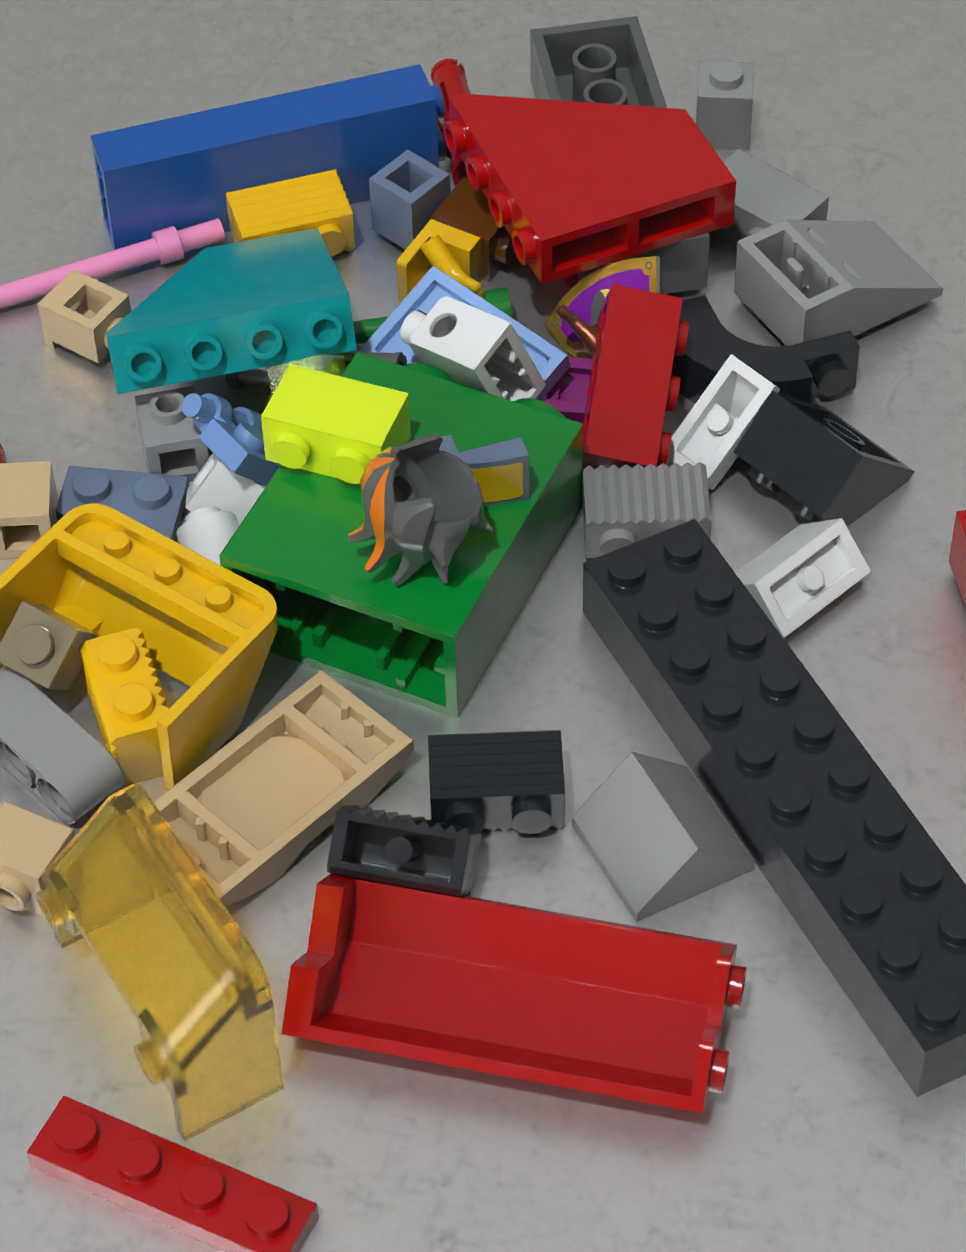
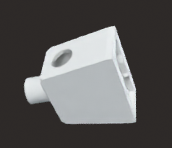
[400,296,546,401]

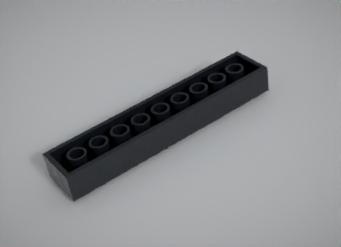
[583,519,966,1097]

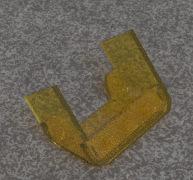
[36,783,284,1142]

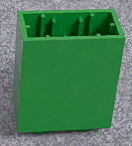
[219,352,583,719]

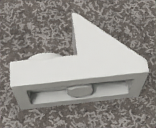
[668,354,780,491]

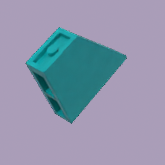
[106,228,357,394]

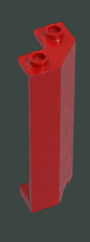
[281,873,747,1113]

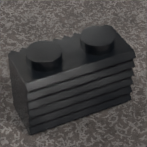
[428,730,565,834]
[327,805,481,897]

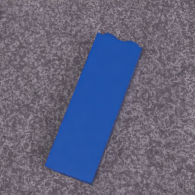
[90,64,446,250]

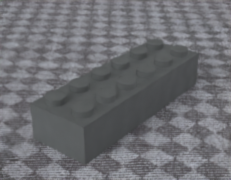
[530,16,710,294]

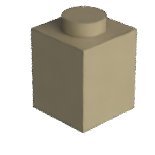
[0,601,99,691]

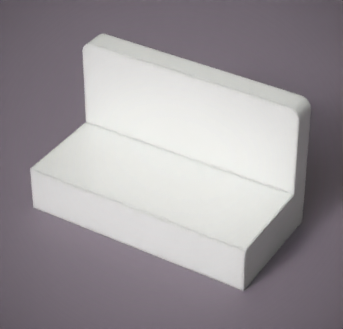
[735,518,871,638]

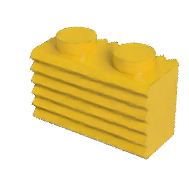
[226,169,355,256]
[79,628,169,786]

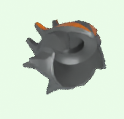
[348,433,493,586]

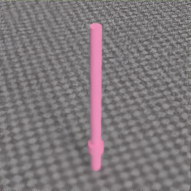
[0,218,225,309]

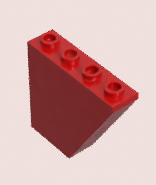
[443,93,736,284]

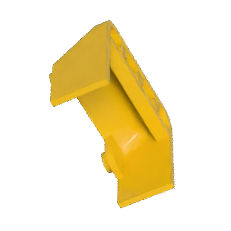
[0,503,278,790]

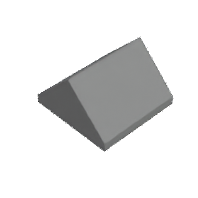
[572,751,755,922]

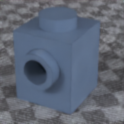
[369,149,451,250]

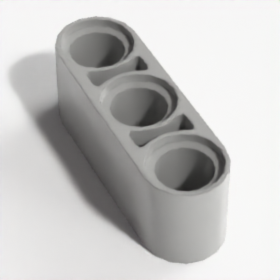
[0,666,125,825]

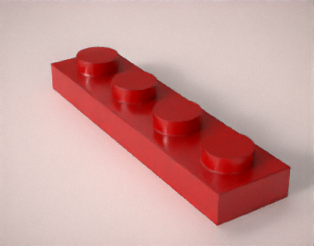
[26,1095,319,1252]

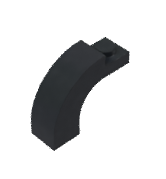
[671,295,860,404]

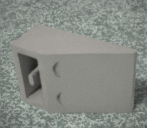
[734,219,943,346]

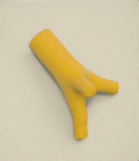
[420,234,483,297]

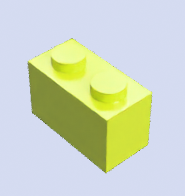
[261,364,411,484]

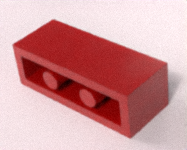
[582,284,689,474]

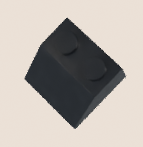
[733,390,915,525]

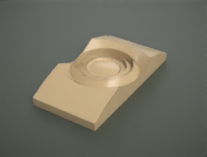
[128,670,414,909]

